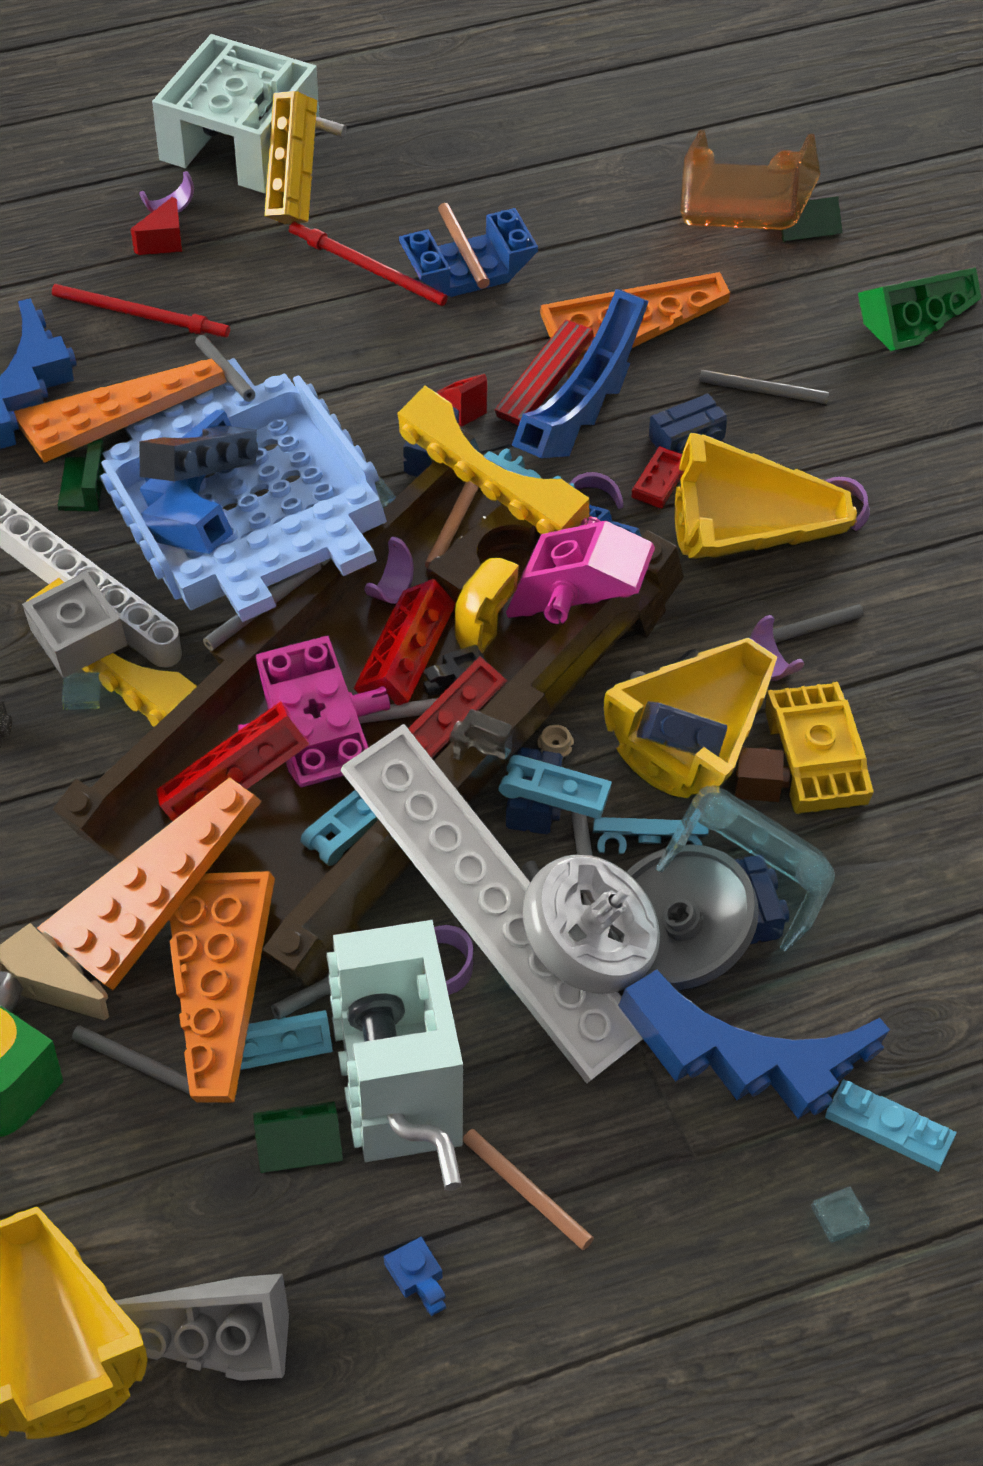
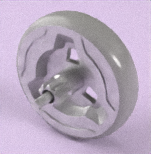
[522,854,660,994]

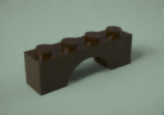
[427,502,541,609]

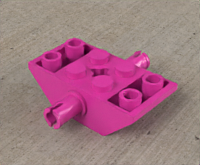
[506,516,655,624]
[238,636,390,787]

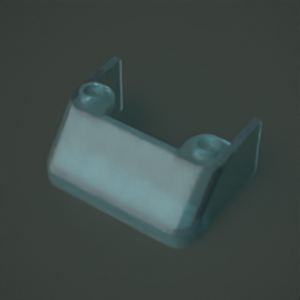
[655,785,835,951]

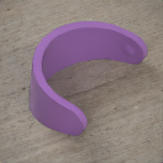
[139,171,194,213]
[569,472,623,509]
[825,477,870,531]
[364,537,414,604]
[750,615,804,681]
[434,925,473,995]

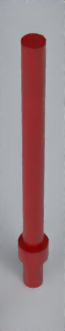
[289,221,448,306]
[52,284,230,338]

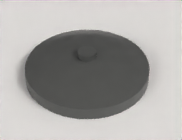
[608,845,759,990]

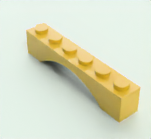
[398,386,589,534]
[26,578,197,727]

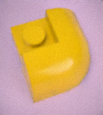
[455,558,519,653]

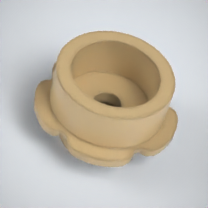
[538,725,574,758]

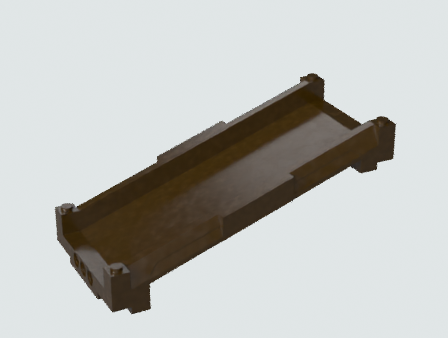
[52,429,684,987]

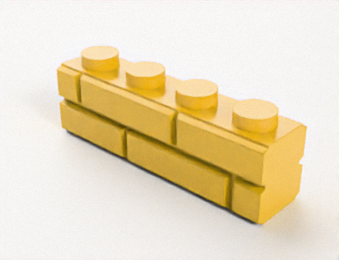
[264,91,317,224]

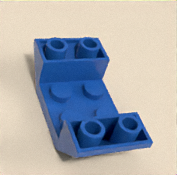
[399,208,538,297]

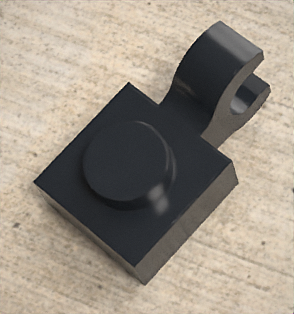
[423,644,487,695]

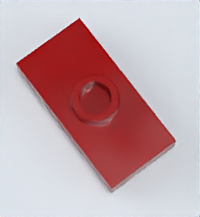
[631,446,684,509]

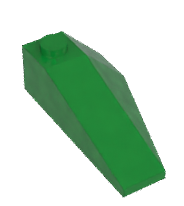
[858,267,982,351]

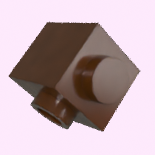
[735,747,790,802]

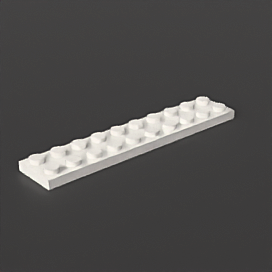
[340,724,643,1083]

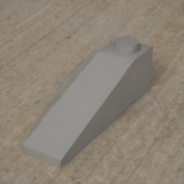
[115,1274,289,1381]

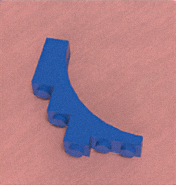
[512,289,649,458]
[0,298,77,449]
[138,409,234,554]
[618,970,890,1119]

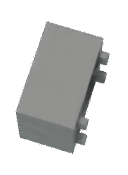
[22,571,127,678]

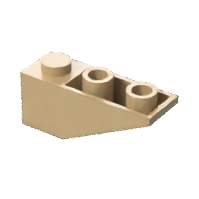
[0,923,109,1021]

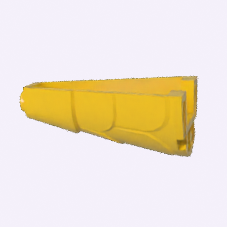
[675,433,857,559]
[604,638,777,798]
[0,1206,147,1439]

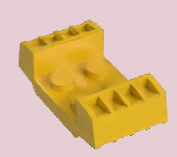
[766,682,874,814]

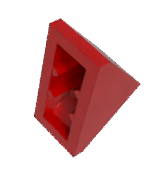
[131,197,182,255]
[436,374,487,427]

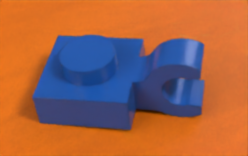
[384,1237,446,1316]

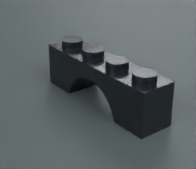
[139,426,258,481]

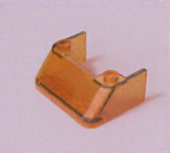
[680,130,821,230]

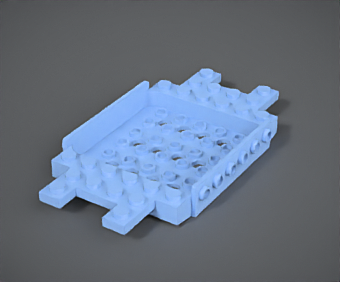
[100,358,387,622]

